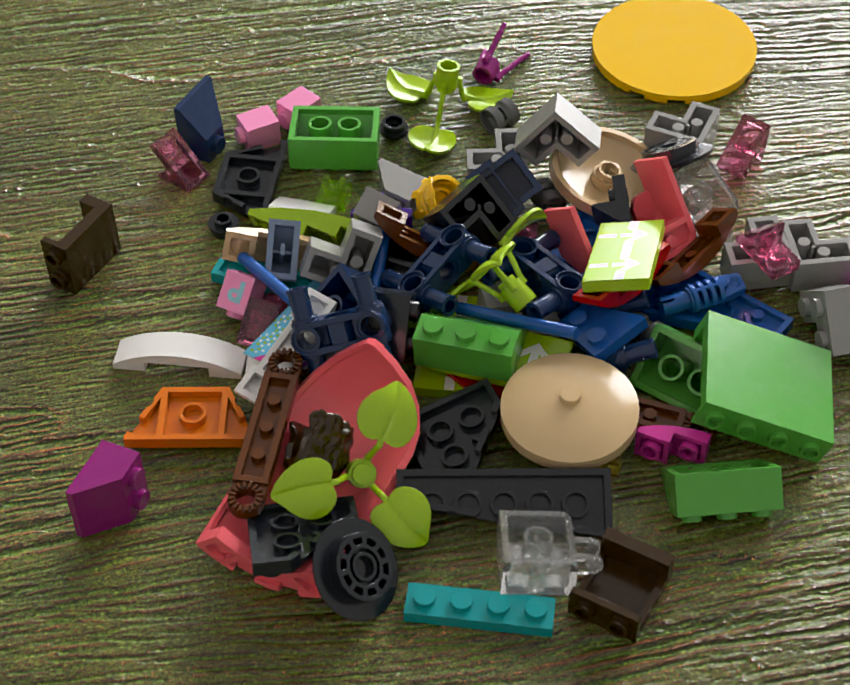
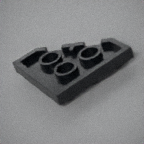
[413,378,501,469]
[247,496,358,577]

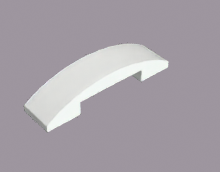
[234,287,337,404]
[113,332,247,379]

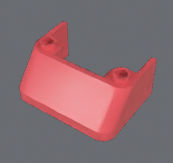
[544,156,696,273]

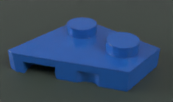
[558,303,649,361]

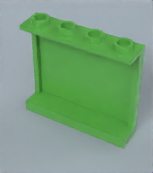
[691,310,834,463]

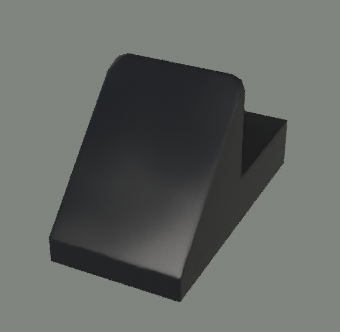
[591,174,632,226]

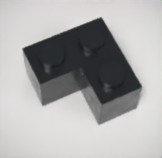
[423,173,517,246]
[368,287,420,363]

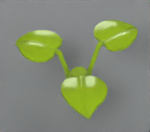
[386,59,514,154]
[434,207,547,314]
[270,381,431,548]

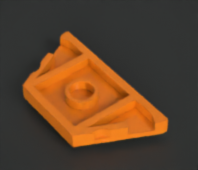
[123,387,248,448]

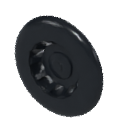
[630,136,713,174]
[312,517,398,621]

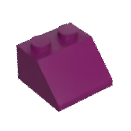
[65,440,150,538]

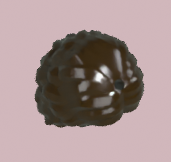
[283,409,354,479]

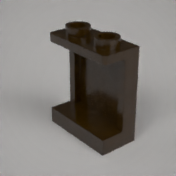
[40,194,121,295]
[568,526,675,642]

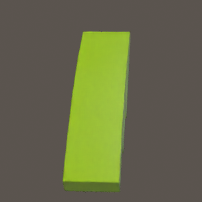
[247,207,351,246]

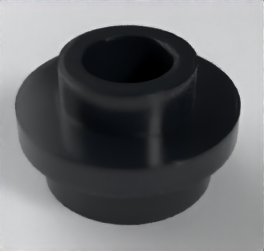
[380,114,408,140]
[208,212,239,240]

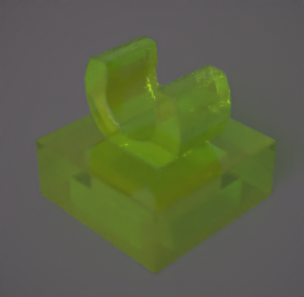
[316,174,353,211]

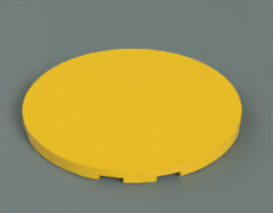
[592,0,757,104]

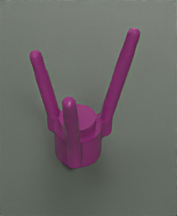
[472,22,530,85]

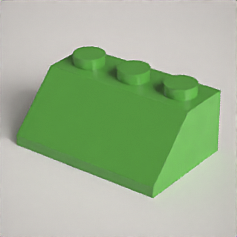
[288,105,380,171]
[412,311,528,382]
[629,323,703,413]
[660,458,784,523]

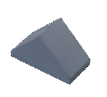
[265,218,301,283]

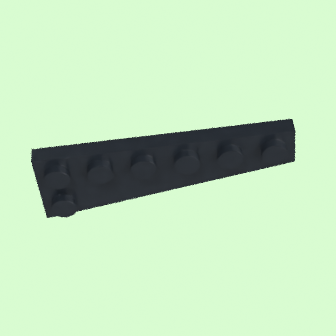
[396,468,613,540]

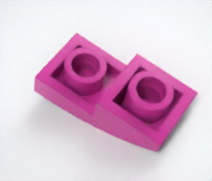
[634,425,712,464]

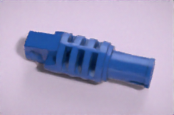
[656,273,746,318]

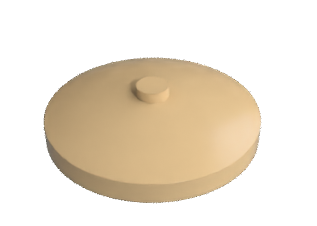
[549,127,648,221]
[500,353,639,468]

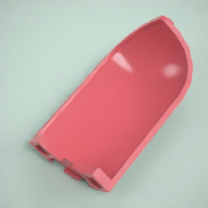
[195,338,420,598]

